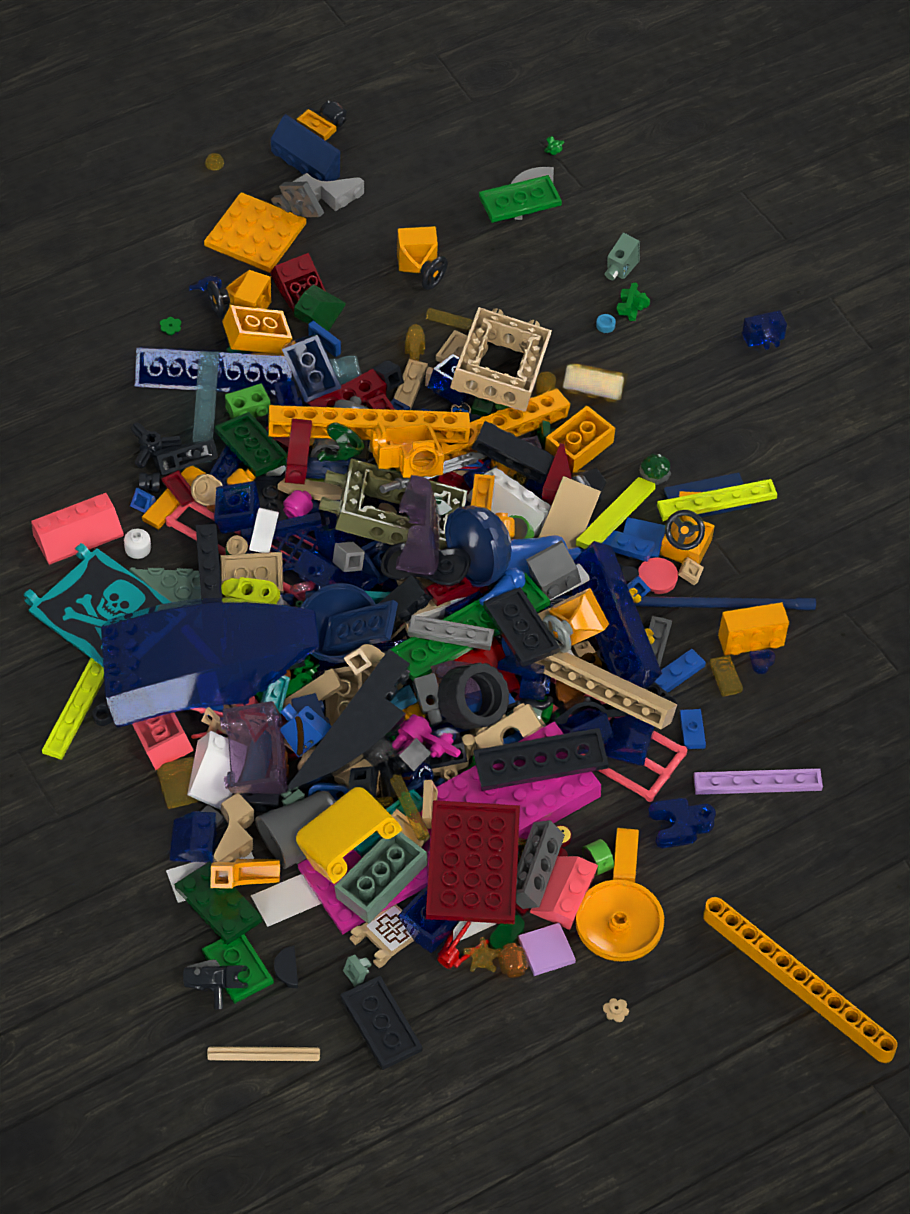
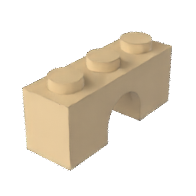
[474,703,544,749]

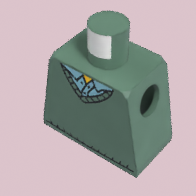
[605,233,640,280]

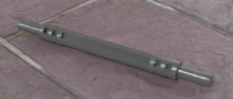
[380,452,487,493]

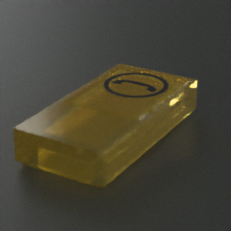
[709,655,743,697]

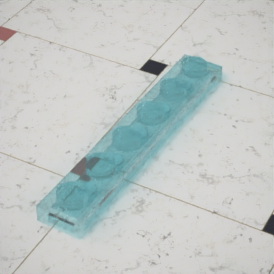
[193,351,219,463]

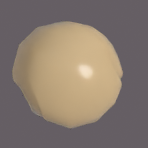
[190,474,224,506]

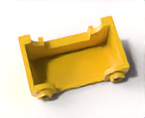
[296,787,403,884]

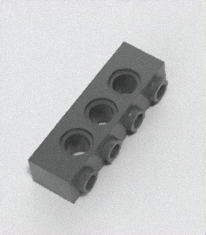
[516,820,565,909]

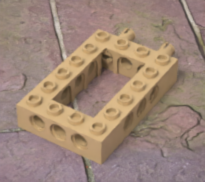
[450,307,552,412]

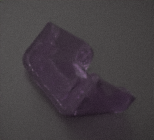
[396,475,441,575]
[220,701,288,794]

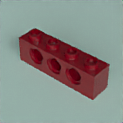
[308,369,386,408]

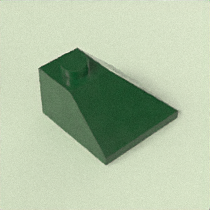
[294,284,346,332]

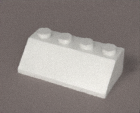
[466,468,551,538]

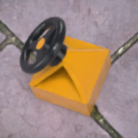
[397,226,448,290]
[207,270,271,318]
[660,510,714,564]

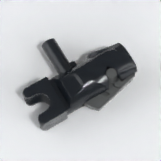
[183,959,248,1009]

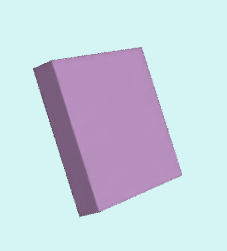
[518,923,576,976]

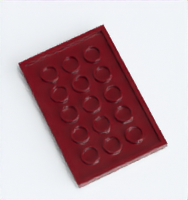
[426,800,520,924]

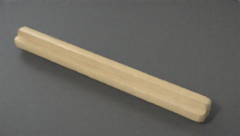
[207,1047,320,1061]

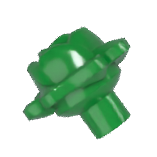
[544,136,564,155]

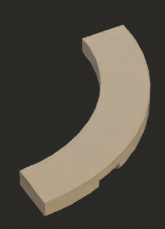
[278,478,342,500]

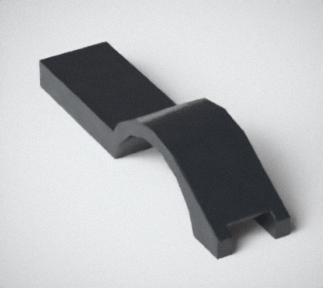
[551,696,630,724]

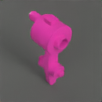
[392,714,461,758]

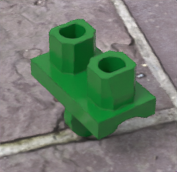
[617,283,650,321]

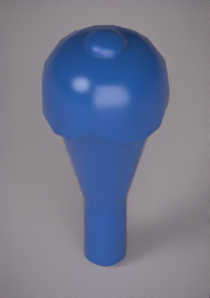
[479,568,526,606]

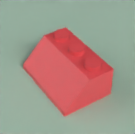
[530,856,598,930]

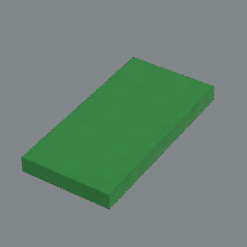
[479,175,562,223]

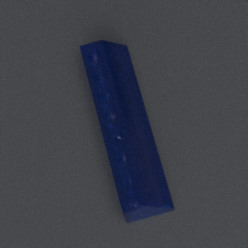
[135,346,293,396]
[574,541,662,688]

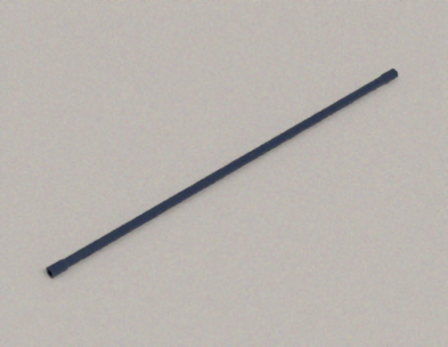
[305,591,816,610]

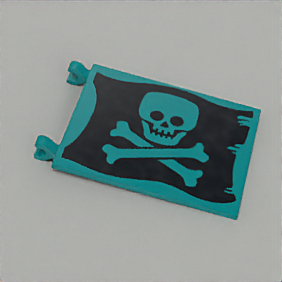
[24,543,187,679]

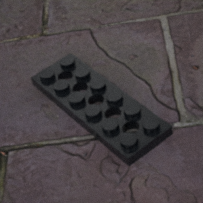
[473,728,609,791]

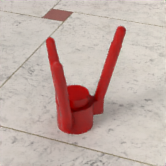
[437,922,489,969]

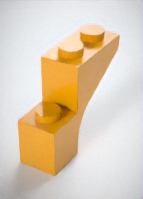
[211,859,280,888]

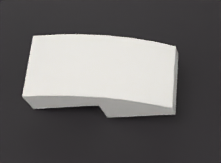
[249,508,279,553]

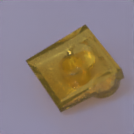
[157,757,200,809]

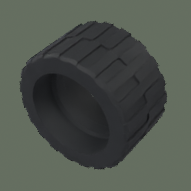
[437,663,509,730]

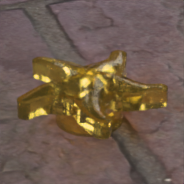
[463,937,502,972]

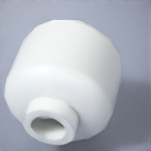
[124,529,151,559]

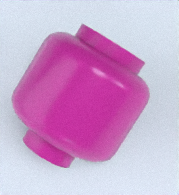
[283,490,313,520]

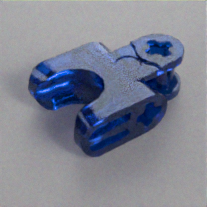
[648,798,716,848]

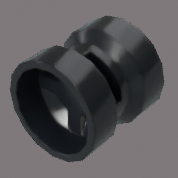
[139,472,160,492]

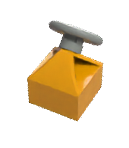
[543,588,609,653]

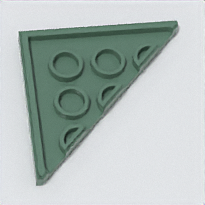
[129,567,221,617]

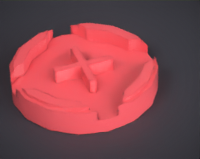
[638,557,678,594]

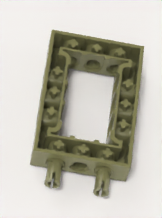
[319,458,467,550]

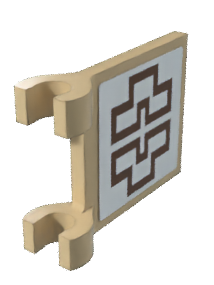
[350,905,424,968]

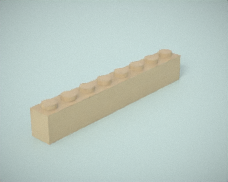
[515,652,677,729]

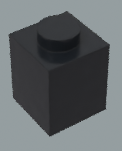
[371,360,404,391]

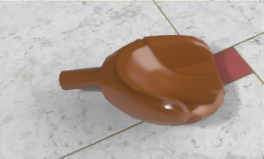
[555,680,585,703]

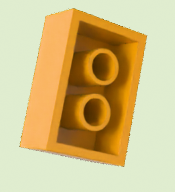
[222,305,292,355]
[545,406,615,473]
[718,602,789,655]

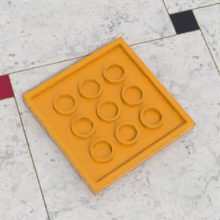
[204,192,306,273]

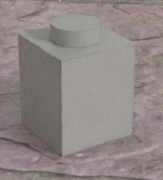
[333,542,365,572]

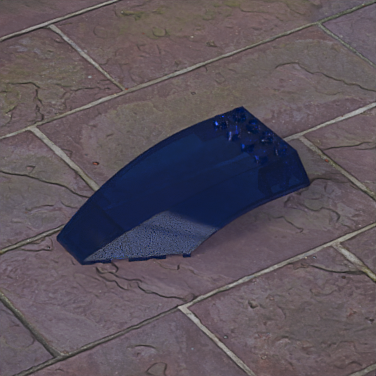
[101,598,319,728]

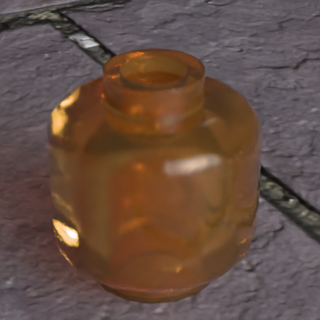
[498,943,529,978]

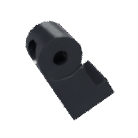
[240,786,282,813]

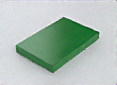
[202,934,274,1004]

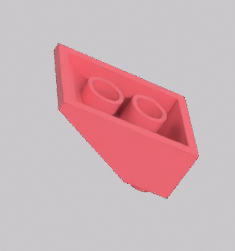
[129,698,194,770]

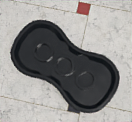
[381,542,471,586]

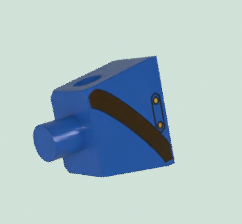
[280,703,332,758]

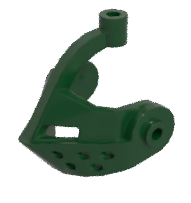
[317,423,364,462]

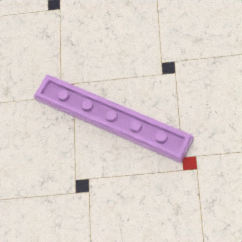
[693,769,823,795]

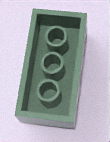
[334,832,428,924]

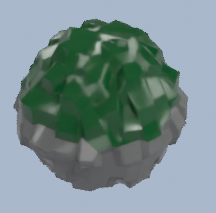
[639,454,671,485]

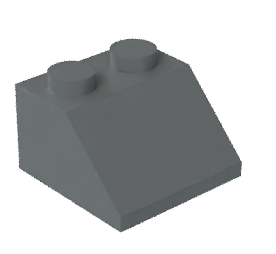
[526,540,581,600]

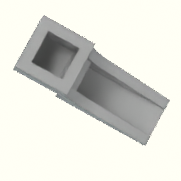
[293,173,364,211]

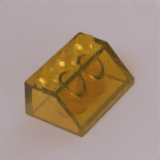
[563,362,628,402]

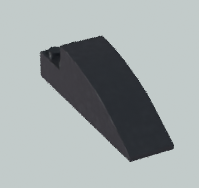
[287,649,411,794]

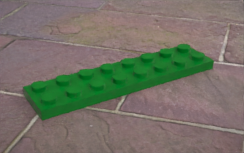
[390,573,550,681]

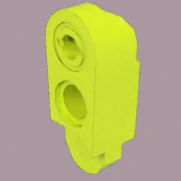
[221,577,280,609]

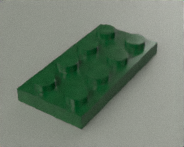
[215,412,287,477]
[174,861,263,945]

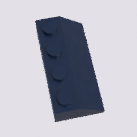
[271,114,340,181]

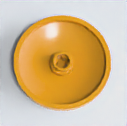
[576,880,664,961]

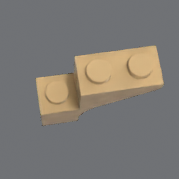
[214,793,254,862]

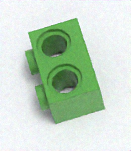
[225,384,270,419]

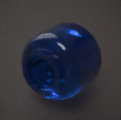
[402,762,434,789]

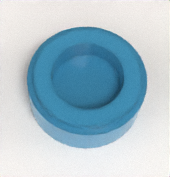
[596,314,616,333]

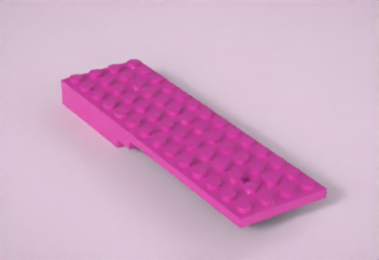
[298,722,601,935]

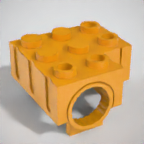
[370,421,444,478]

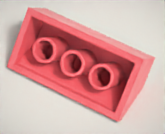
[31,493,124,565]

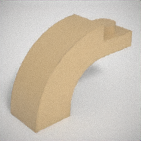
[344,644,403,690]

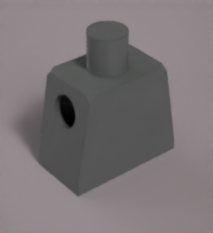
[412,673,443,725]

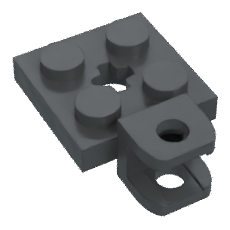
[271,181,324,217]

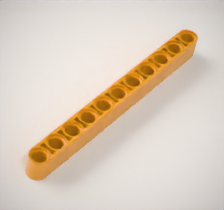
[703,897,897,1063]

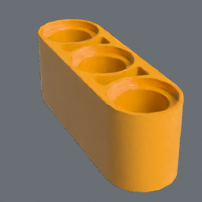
[613,828,639,882]

